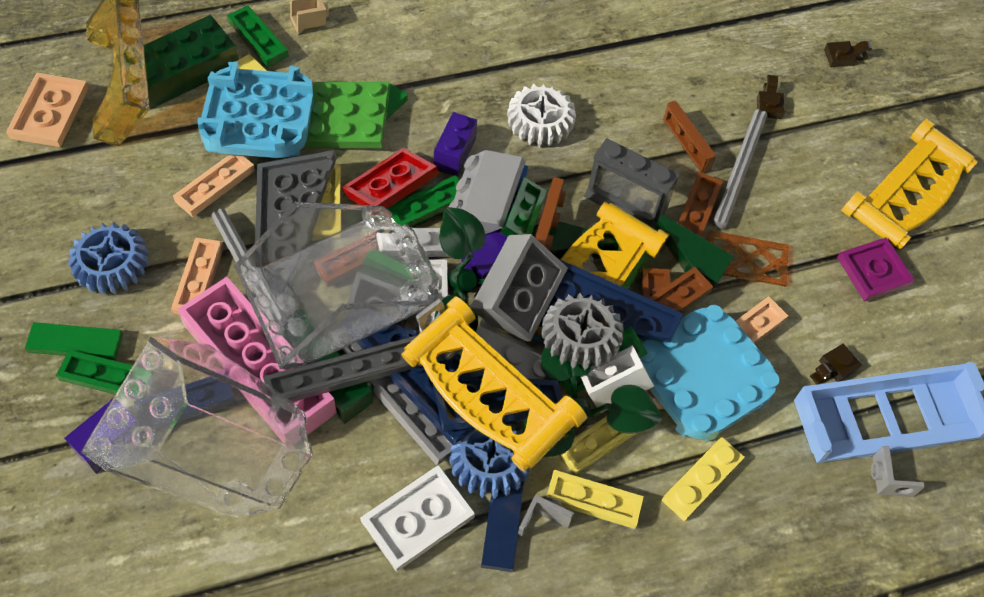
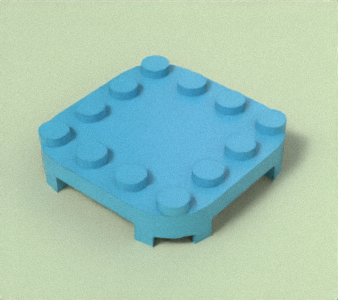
[198,62,314,158]
[640,305,779,442]

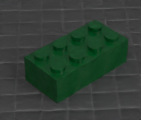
[119,15,239,110]

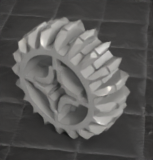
[542,293,624,370]

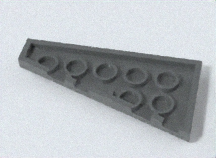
[253,150,338,308]

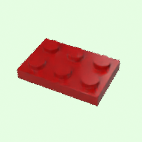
[342,148,439,216]

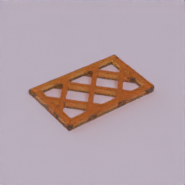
[707,230,789,287]

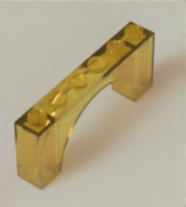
[86,0,150,147]

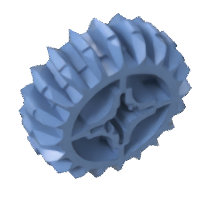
[68,222,149,295]
[450,422,532,499]

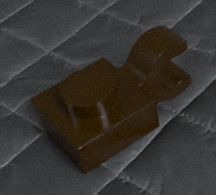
[824,41,872,67]
[757,75,785,119]
[810,343,862,385]

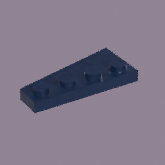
[432,374,563,432]

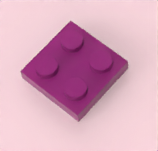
[837,237,915,302]

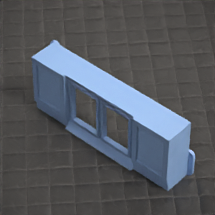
[794,362,984,463]

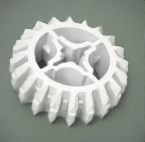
[507,83,576,147]

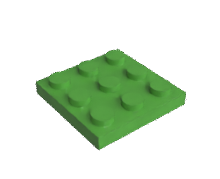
[305,81,390,148]

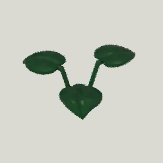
[434,207,485,332]
[522,348,662,458]

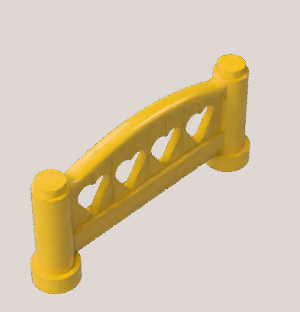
[841,118,978,250]
[535,202,669,340]
[401,296,587,472]

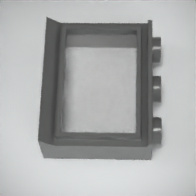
[584,138,679,228]

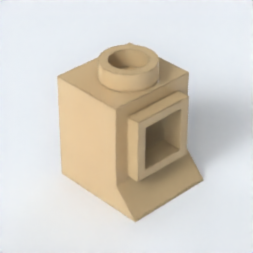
[290,0,329,35]

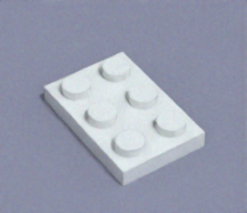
[360,465,475,572]

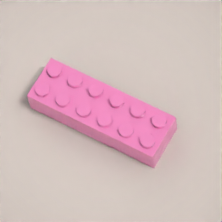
[177,277,337,449]

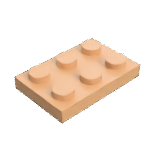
[6,73,89,148]

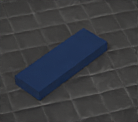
[481,482,524,572]

